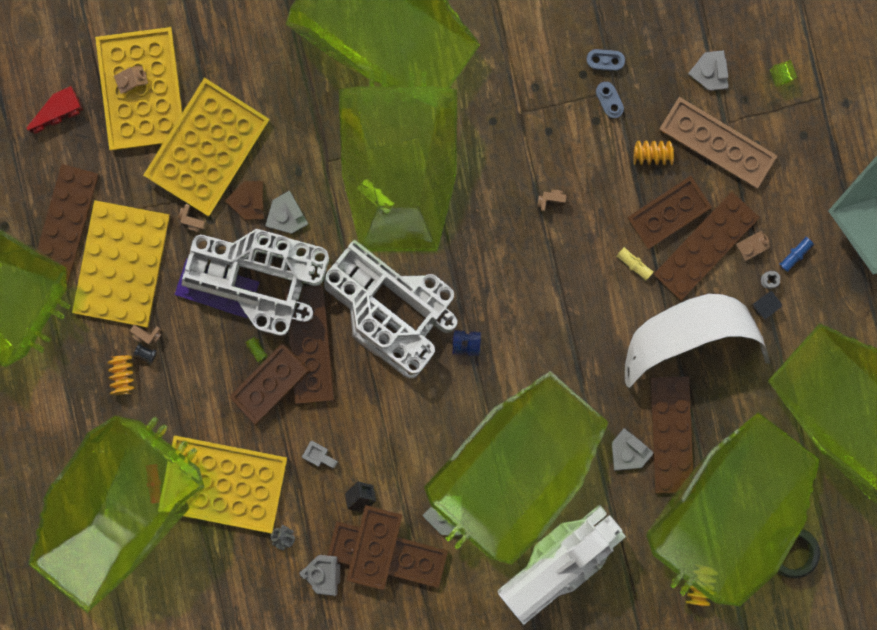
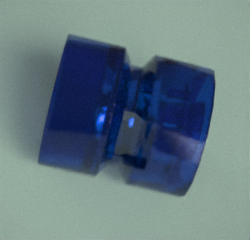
[452,330,481,357]

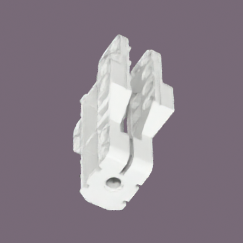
[182,229,329,336]
[324,240,457,379]
[498,505,626,625]

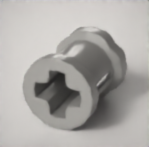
[761,271,780,289]

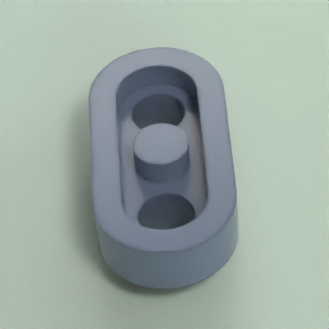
[586,49,625,71]
[596,82,624,119]

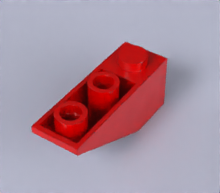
[27,86,83,134]

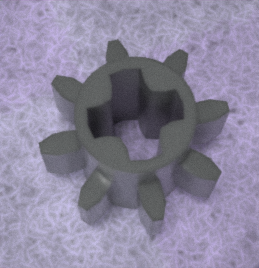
[271,525,295,551]

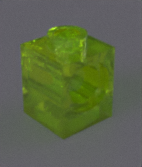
[770,60,797,87]

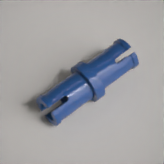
[779,237,815,272]

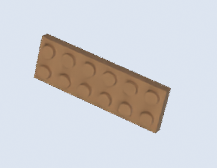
[659,97,777,189]

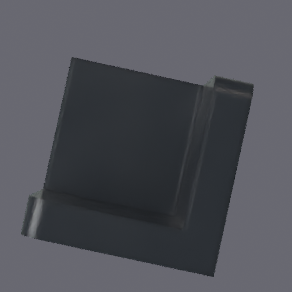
[751,291,782,320]
[345,481,376,513]

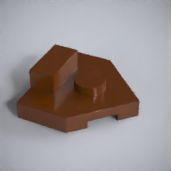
[226,181,264,220]

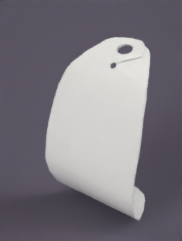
[625,294,770,388]

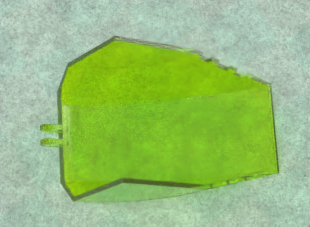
[285,0,480,107]
[768,323,877,504]
[424,371,609,565]
[646,412,820,606]

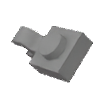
[302,440,338,468]

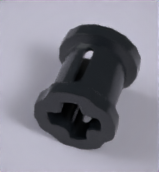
[133,343,157,366]

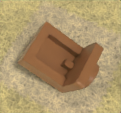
[114,66,148,94]
[537,190,566,213]
[179,204,206,232]
[736,231,770,261]
[130,325,162,345]

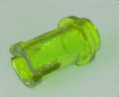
[245,336,267,362]

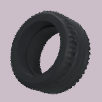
[768,527,820,579]

